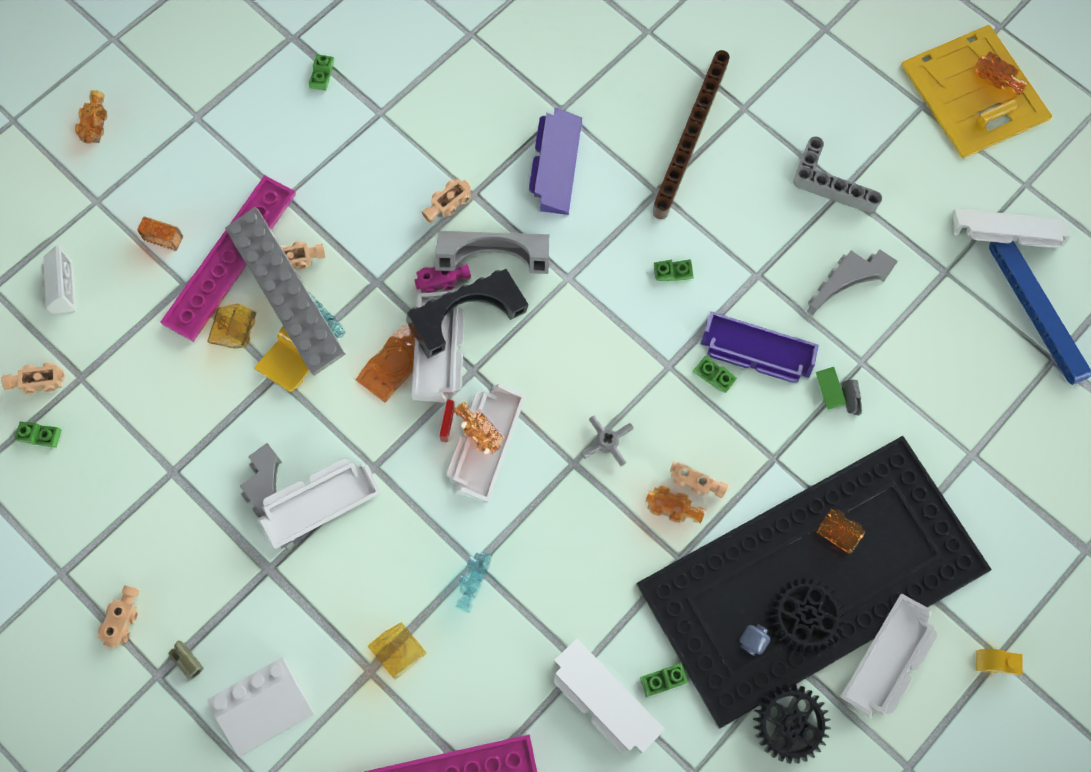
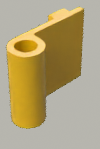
[254,326,310,393]

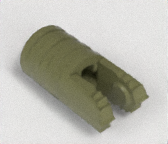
[168,640,204,680]

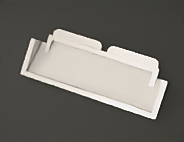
[953,208,1071,248]
[412,291,465,403]
[446,383,526,503]
[257,458,381,549]
[840,594,937,719]
[554,639,665,754]

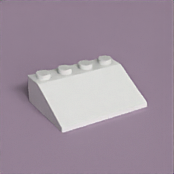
[207,657,314,758]

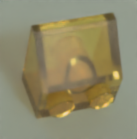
[207,303,257,349]
[368,622,427,680]

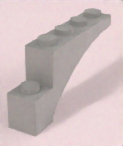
[807,249,898,316]
[240,443,296,551]

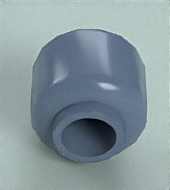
[740,624,771,656]

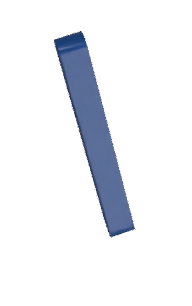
[989,241,1091,385]

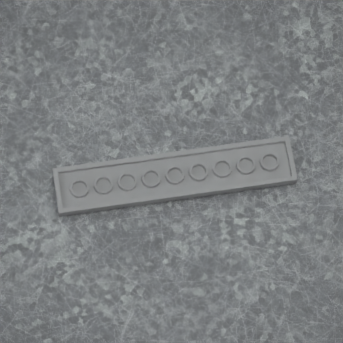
[225,207,346,376]

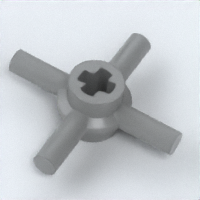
[581,415,634,467]

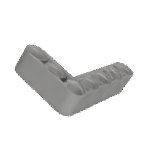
[793,136,883,213]

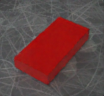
[439,399,455,442]

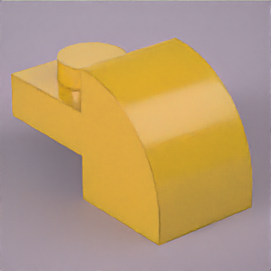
[976,649,1023,676]

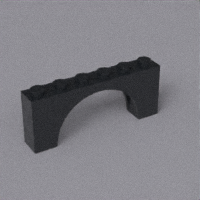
[406,269,529,358]

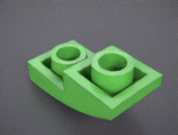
[309,54,334,91]
[653,259,694,281]
[693,356,737,393]
[816,367,846,410]
[14,421,62,448]
[640,663,688,697]

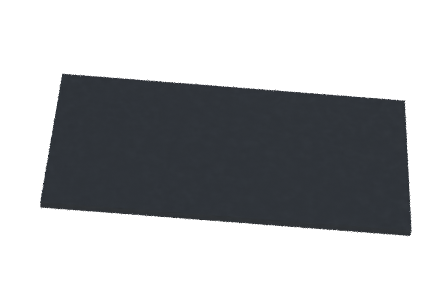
[636,436,992,729]

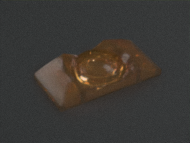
[355,324,415,403]

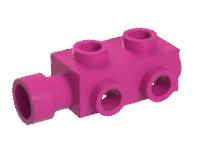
[414,264,471,293]

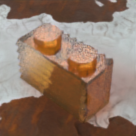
[137,216,183,251]
[815,509,865,554]

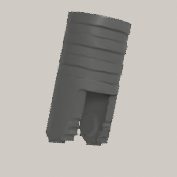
[841,380,863,416]

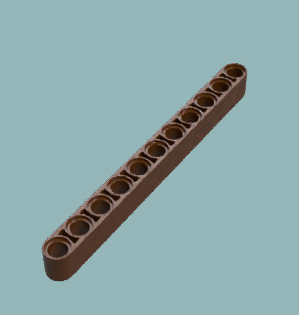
[653,50,730,219]

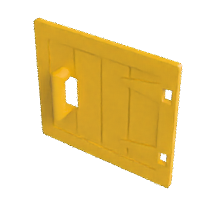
[901,25,1053,158]

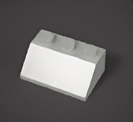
[41,245,75,315]

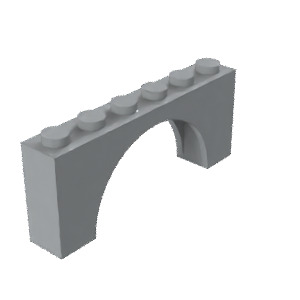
[435,231,550,274]

